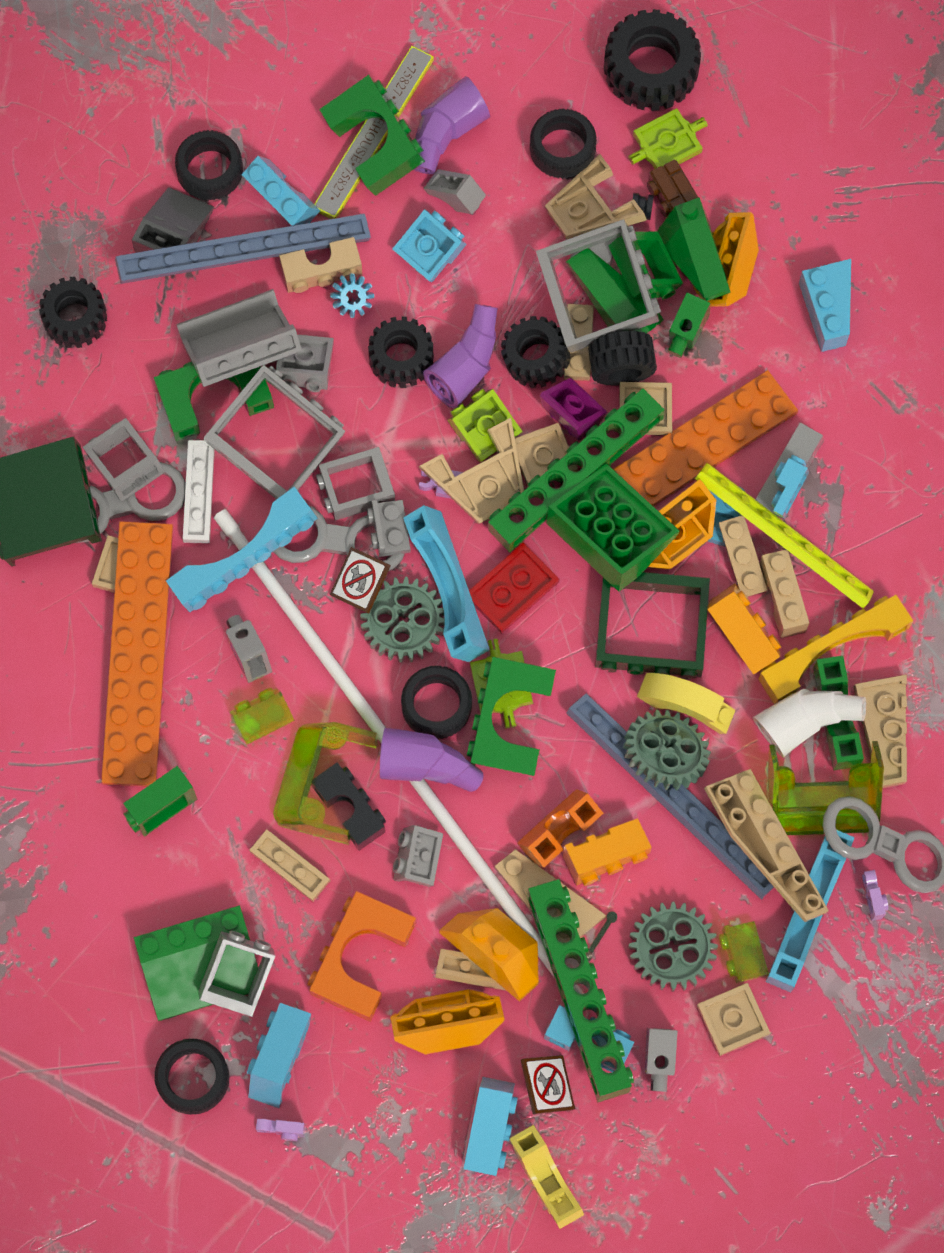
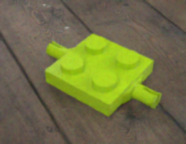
[628,108,708,169]
[470,639,534,728]

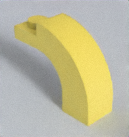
[637,673,735,734]
[509,1125,584,1229]

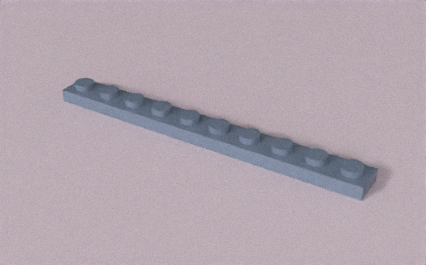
[115,214,371,284]
[566,693,774,900]

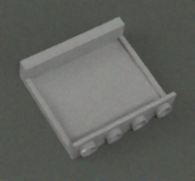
[176,289,302,387]

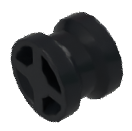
[633,192,654,220]

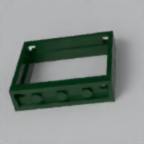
[595,572,710,680]

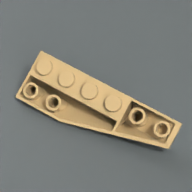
[704,769,829,922]

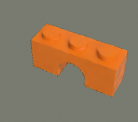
[517,789,604,868]

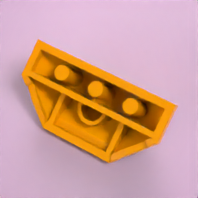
[693,212,759,307]
[648,479,717,569]
[439,908,539,1002]
[390,989,505,1054]

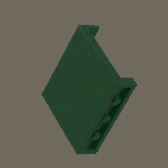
[0,436,102,567]

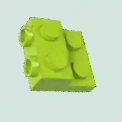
[447,389,523,462]

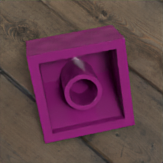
[540,378,607,441]

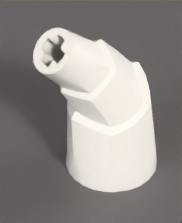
[752,689,866,758]

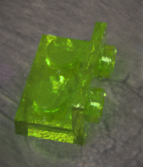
[230,688,295,744]
[719,921,769,983]

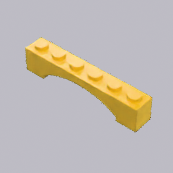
[758,595,913,704]

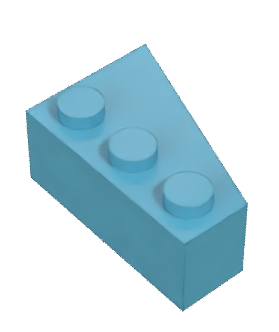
[799,259,851,352]
[247,1003,311,1108]
[463,1077,518,1176]

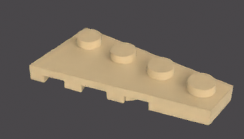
[853,674,907,789]
[494,849,606,943]

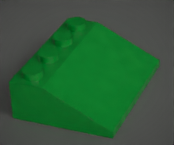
[546,463,680,592]
[133,905,265,1021]

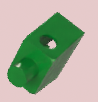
[667,293,710,358]

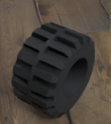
[39,277,107,348]
[368,316,434,388]
[501,316,570,388]
[588,331,657,386]

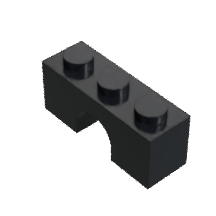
[311,762,386,851]

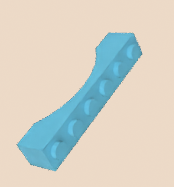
[166,487,318,612]
[403,505,490,662]
[765,830,855,993]

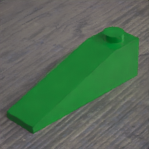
[658,197,731,301]
[566,248,664,334]

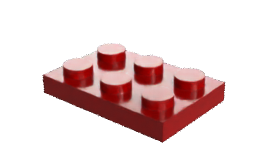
[469,542,560,634]

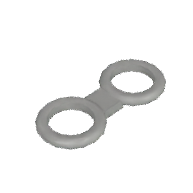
[77,462,186,543]
[273,505,405,571]
[823,796,944,893]

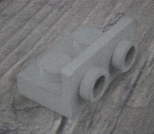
[367,499,411,557]
[393,825,443,887]

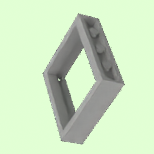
[536,219,661,353]
[204,365,345,499]

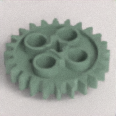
[360,577,445,663]
[623,710,711,790]
[628,901,718,992]

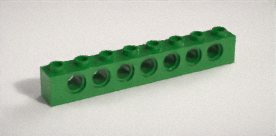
[488,388,665,552]
[526,879,634,1103]

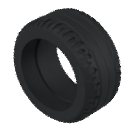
[530,108,597,179]
[175,130,243,200]
[401,666,472,739]
[154,1038,229,1115]

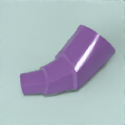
[414,76,490,174]
[423,304,498,408]
[380,728,484,792]

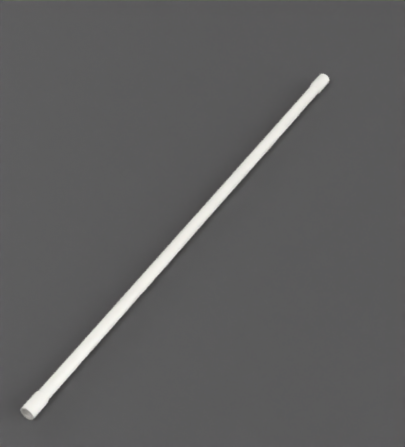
[214,509,584,994]

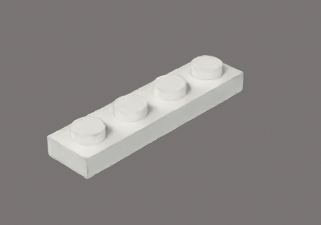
[183,440,215,543]

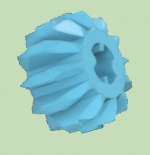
[330,273,374,318]

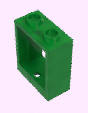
[608,231,683,299]
[123,766,198,837]

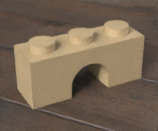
[279,237,363,293]
[759,550,809,638]

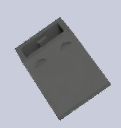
[132,187,214,253]

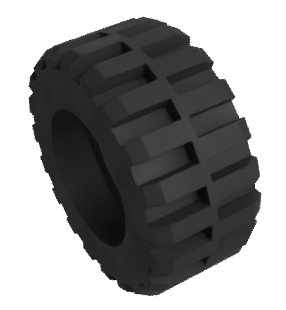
[604,9,701,111]

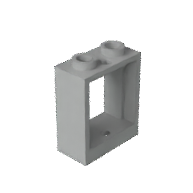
[83,418,165,502]
[316,447,395,521]
[198,931,275,1017]

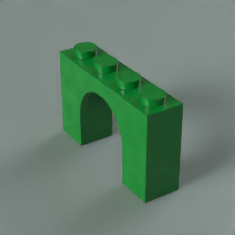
[319,75,425,196]
[154,362,274,441]
[467,657,556,776]

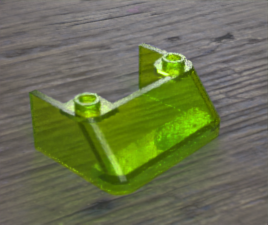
[273,722,378,845]
[768,741,884,835]

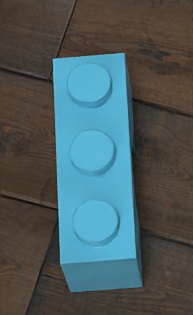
[242,156,320,226]
[544,1005,634,1072]

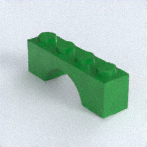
[813,656,864,771]

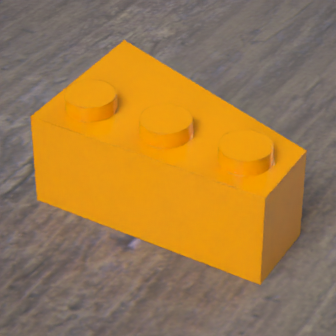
[707,583,781,675]
[563,818,652,886]

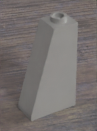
[755,423,824,517]

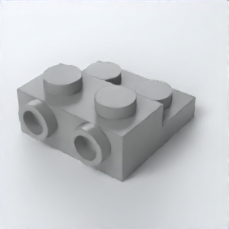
[276,335,334,392]

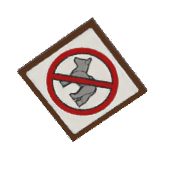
[330,547,391,614]
[521,1055,575,1115]

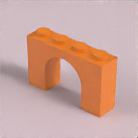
[307,891,416,1022]

